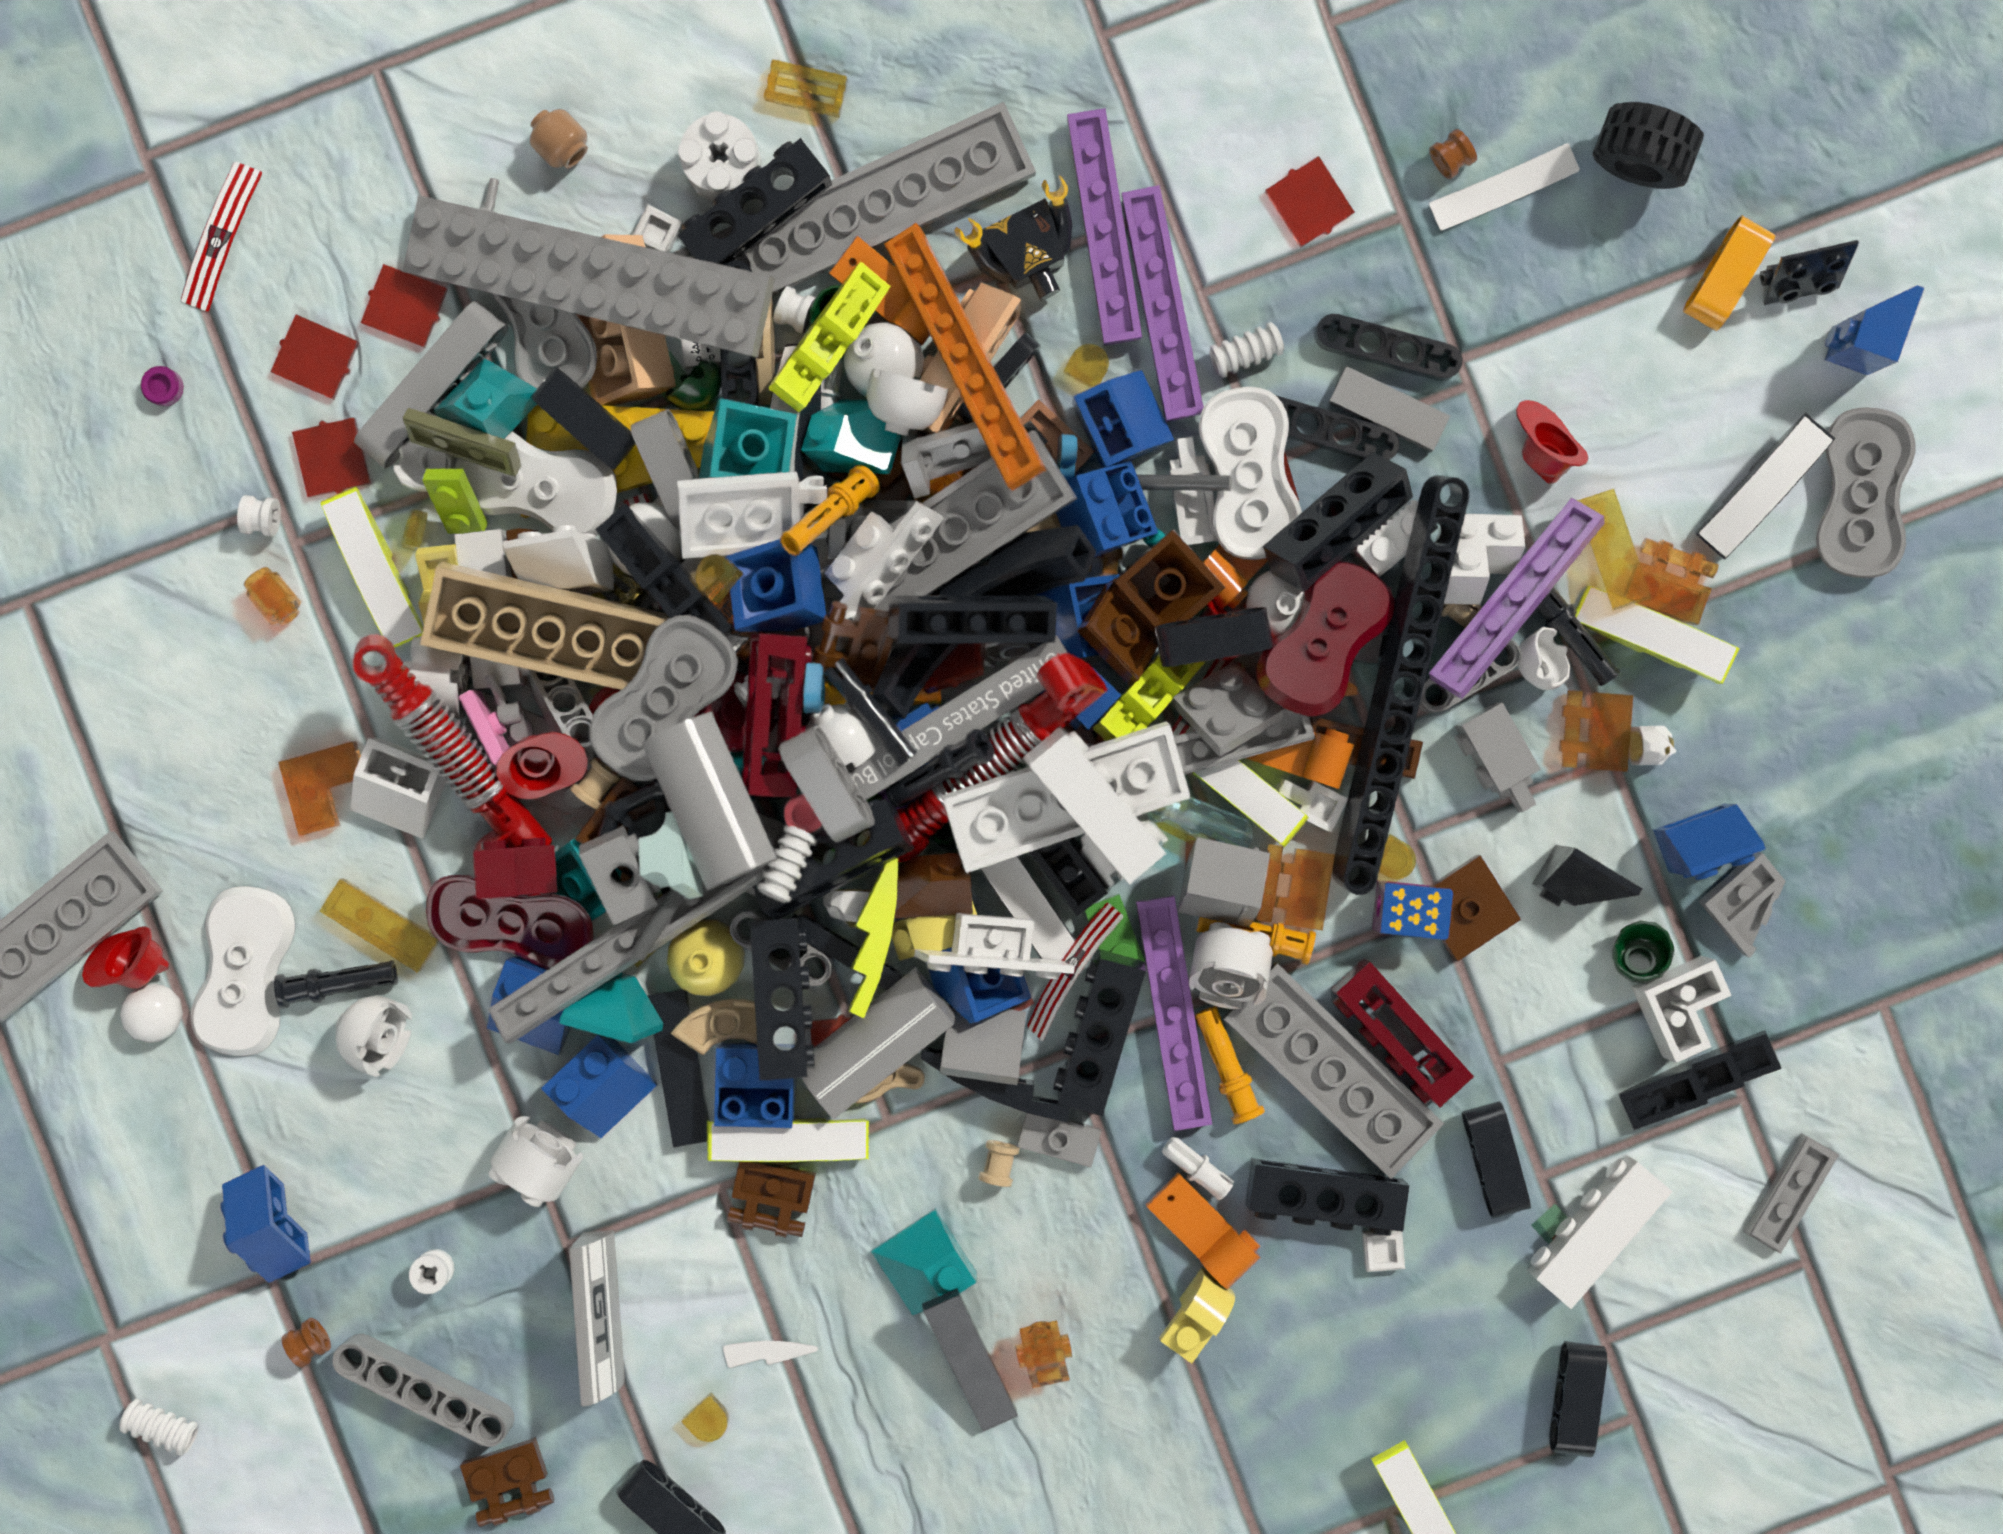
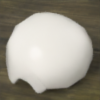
[393,439,456,492]
[1518,627,1570,690]
[120,984,183,1043]

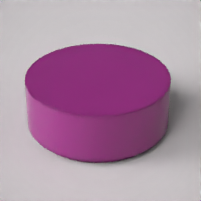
[140,366,184,407]

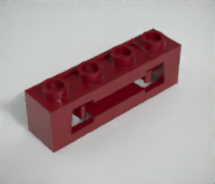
[741,633,812,797]
[1331,958,1474,1108]

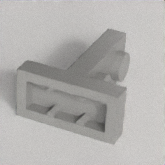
[902,422,992,498]

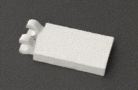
[677,472,827,559]

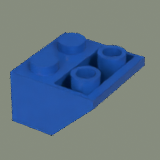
[1072,370,1174,468]
[1056,460,1159,558]
[1653,803,1766,880]
[714,1043,797,1128]

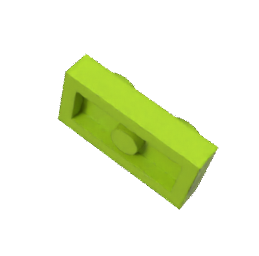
[422,469,488,534]

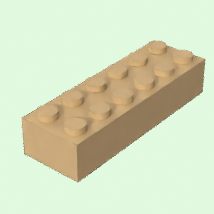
[420,562,670,690]

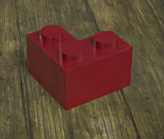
[473,838,557,899]

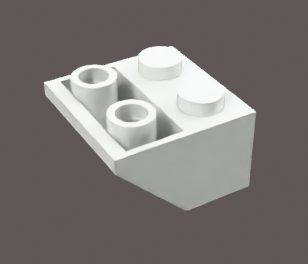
[503,525,614,595]
[350,738,446,838]

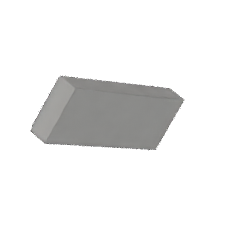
[1328,366,1450,452]
[1743,1133,1839,1254]

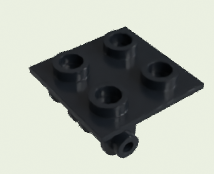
[1760,240,1859,305]

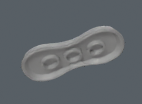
[492,294,597,388]
[1816,407,1916,578]
[589,615,737,781]

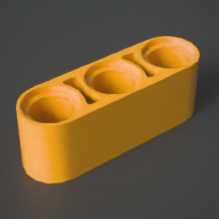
[1683,215,1775,331]

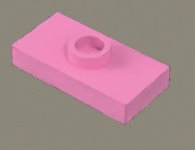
[459,689,509,766]

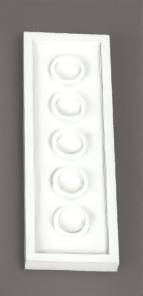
[941,721,1191,873]

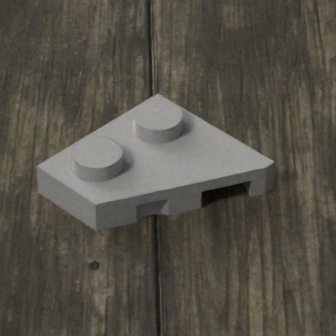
[1699,852,1786,958]

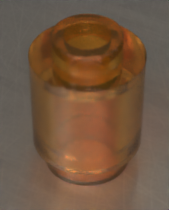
[243,567,301,626]

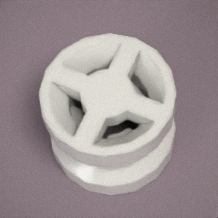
[773,286,816,334]
[237,495,281,537]
[409,1249,455,1294]

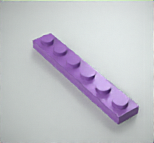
[1067,108,1142,346]
[1121,185,1204,422]
[1429,497,1605,699]
[1136,895,1212,1131]

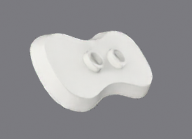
[1199,387,1302,560]
[455,431,617,536]
[191,886,295,1056]

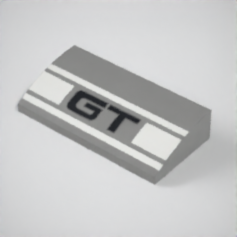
[569,1230,625,1406]

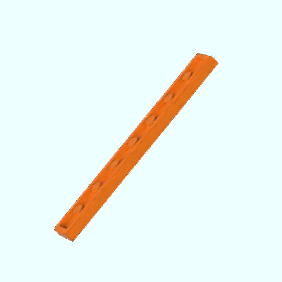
[884,223,1046,491]

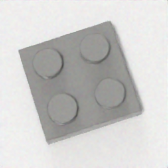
[1173,661,1283,757]

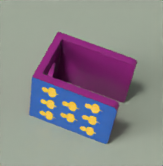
[1372,880,1453,940]

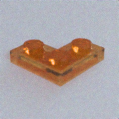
[278,741,361,836]

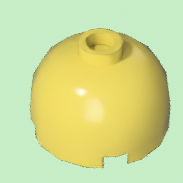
[667,919,745,996]

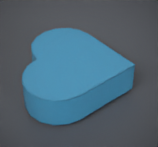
[1057,434,1077,481]
[804,663,825,713]

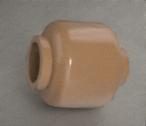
[530,109,588,169]

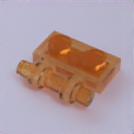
[1623,538,1719,625]
[1559,690,1634,772]
[1257,844,1335,931]

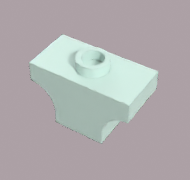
[639,811,703,899]

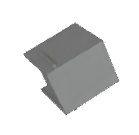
[1177,837,1270,927]

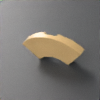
[756,296,776,405]
[671,999,757,1055]

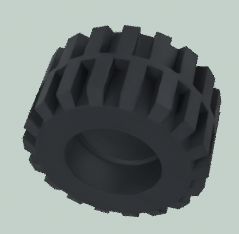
[1592,102,1704,189]

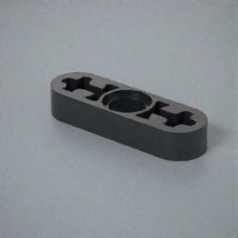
[953,333,1041,425]

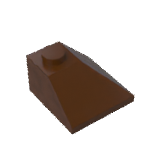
[1115,529,1226,627]
[894,853,973,918]

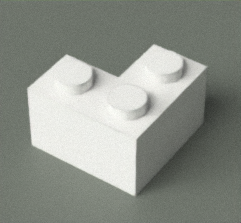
[1436,514,1525,605]
[1632,956,1732,1063]

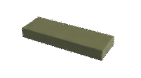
[402,407,522,476]

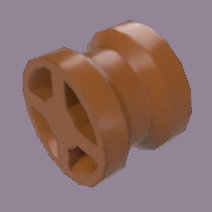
[1429,129,1477,180]
[281,1317,331,1368]

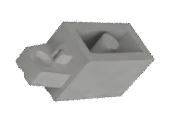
[1454,702,1541,812]

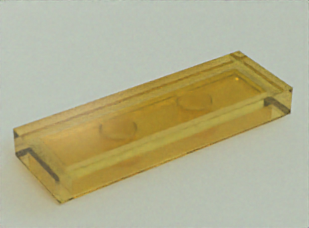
[1577,488,1651,611]
[320,878,440,973]

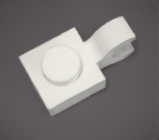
[1276,778,1348,833]

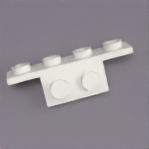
[824,501,944,641]
[914,913,1075,979]

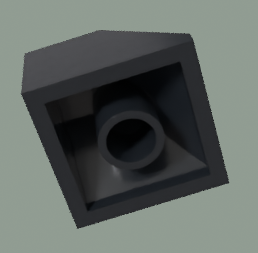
[1532,845,1643,907]

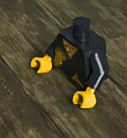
[954,175,1073,301]

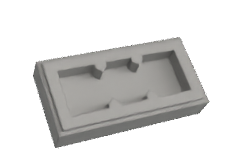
[1017,1113,1102,1167]

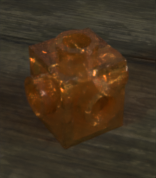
[1015,1320,1073,1389]

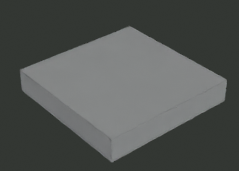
[940,1005,1026,1085]

